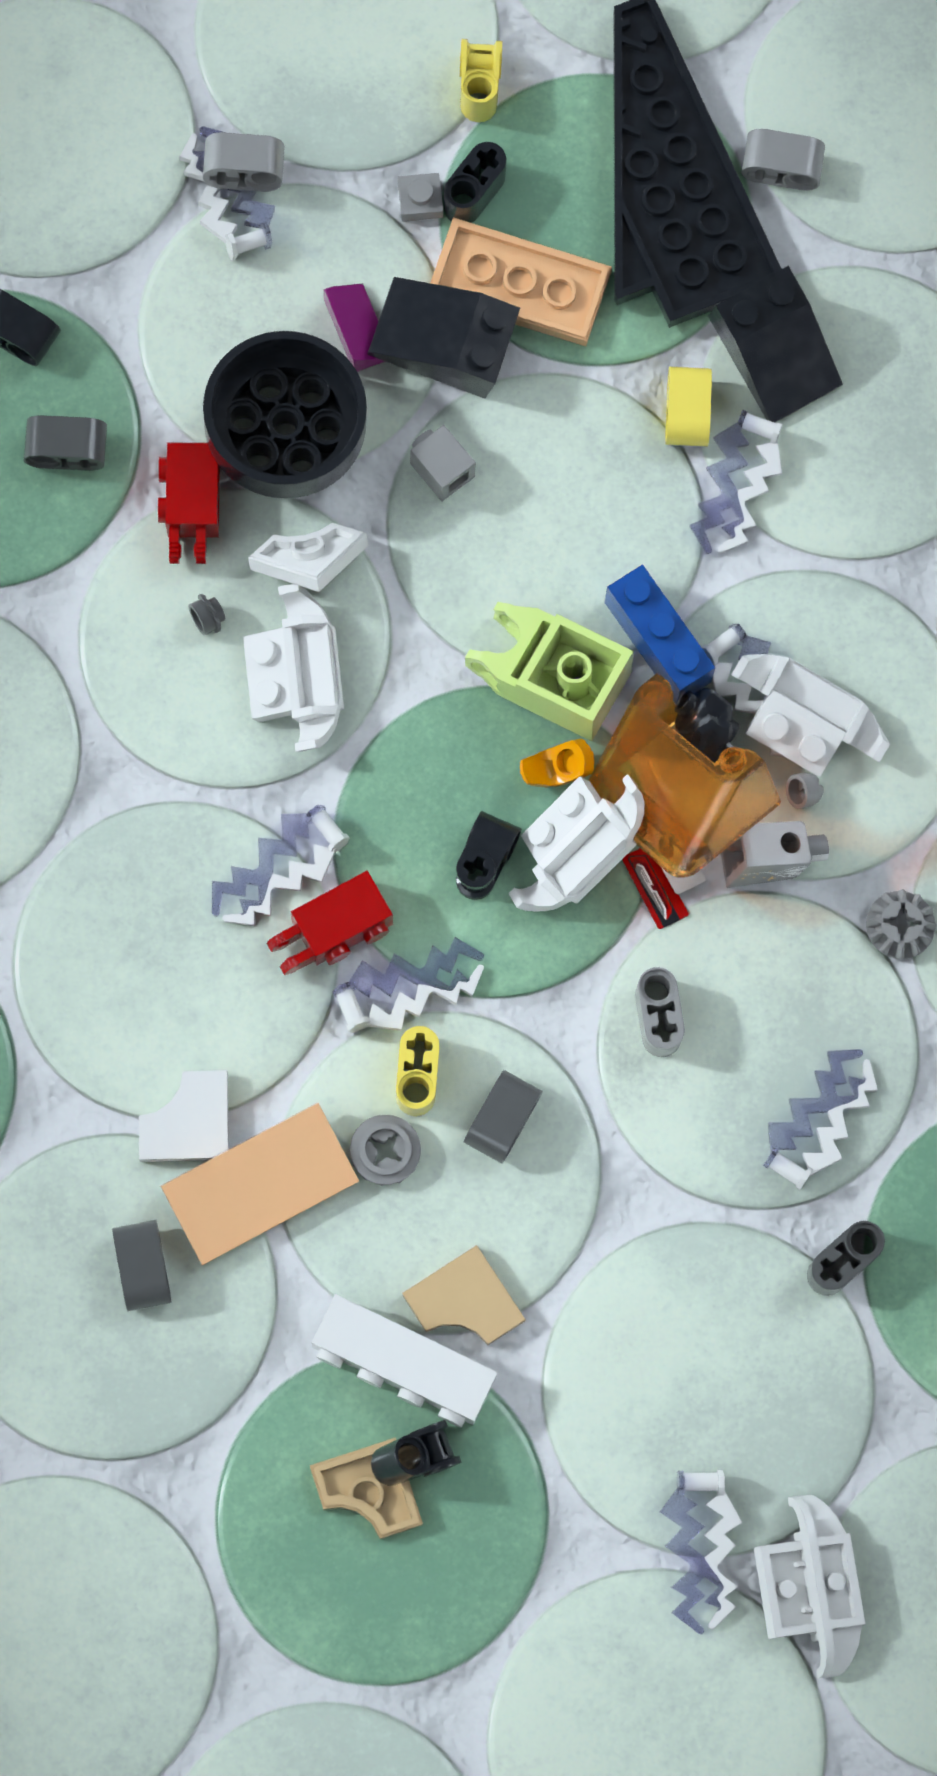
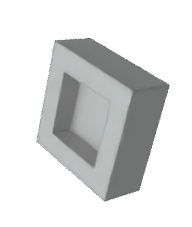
[398,173,443,222]

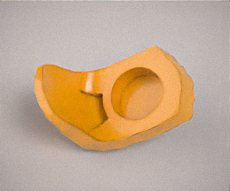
[520,738,595,788]

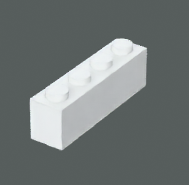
[312,1294,498,1428]

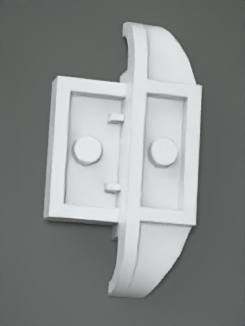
[243,584,344,752]
[731,654,890,777]
[508,774,645,912]
[754,1495,866,1679]

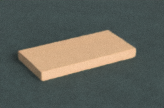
[430,217,612,346]
[160,1103,359,1265]

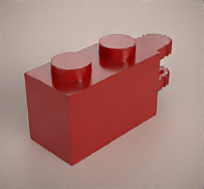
[158,442,220,564]
[266,870,393,975]

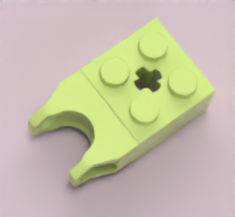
[465,602,633,741]

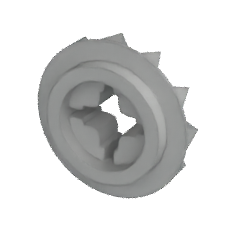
[866,889,937,959]
[350,1115,421,1186]

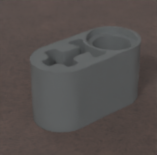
[24,415,107,471]
[463,1070,543,1164]
[112,1220,172,1312]
[807,1221,885,1296]

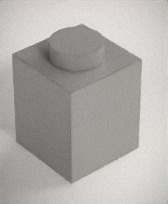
[410,425,476,501]

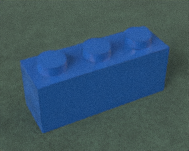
[604,564,716,704]

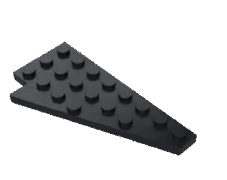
[613,0,782,328]

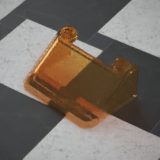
[588,673,781,878]

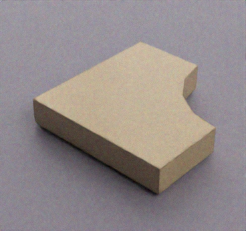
[402,1245,526,1345]
[310,1438,423,1539]

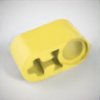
[665,366,712,447]
[396,1026,439,1116]

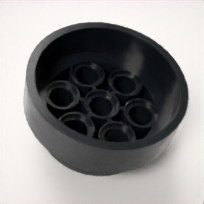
[203,331,367,498]

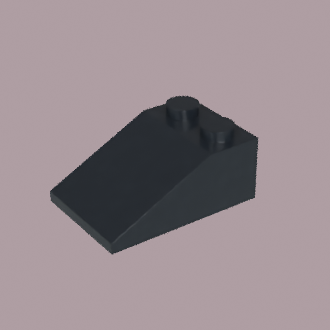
[708,265,843,423]
[367,277,520,399]

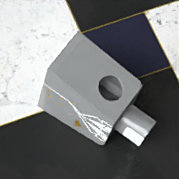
[719,821,829,888]

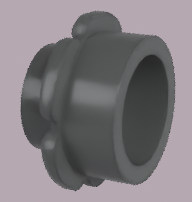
[188,594,226,635]

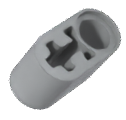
[741,129,825,190]
[203,132,285,192]
[635,967,685,1057]

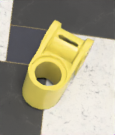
[459,39,503,122]

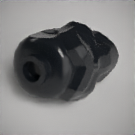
[674,688,739,778]

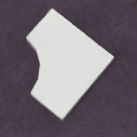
[248,523,369,592]
[139,1070,228,1162]

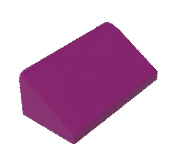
[323,283,386,372]

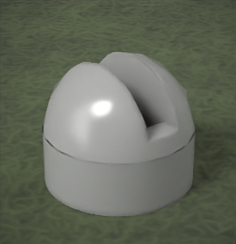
[786,773,824,809]

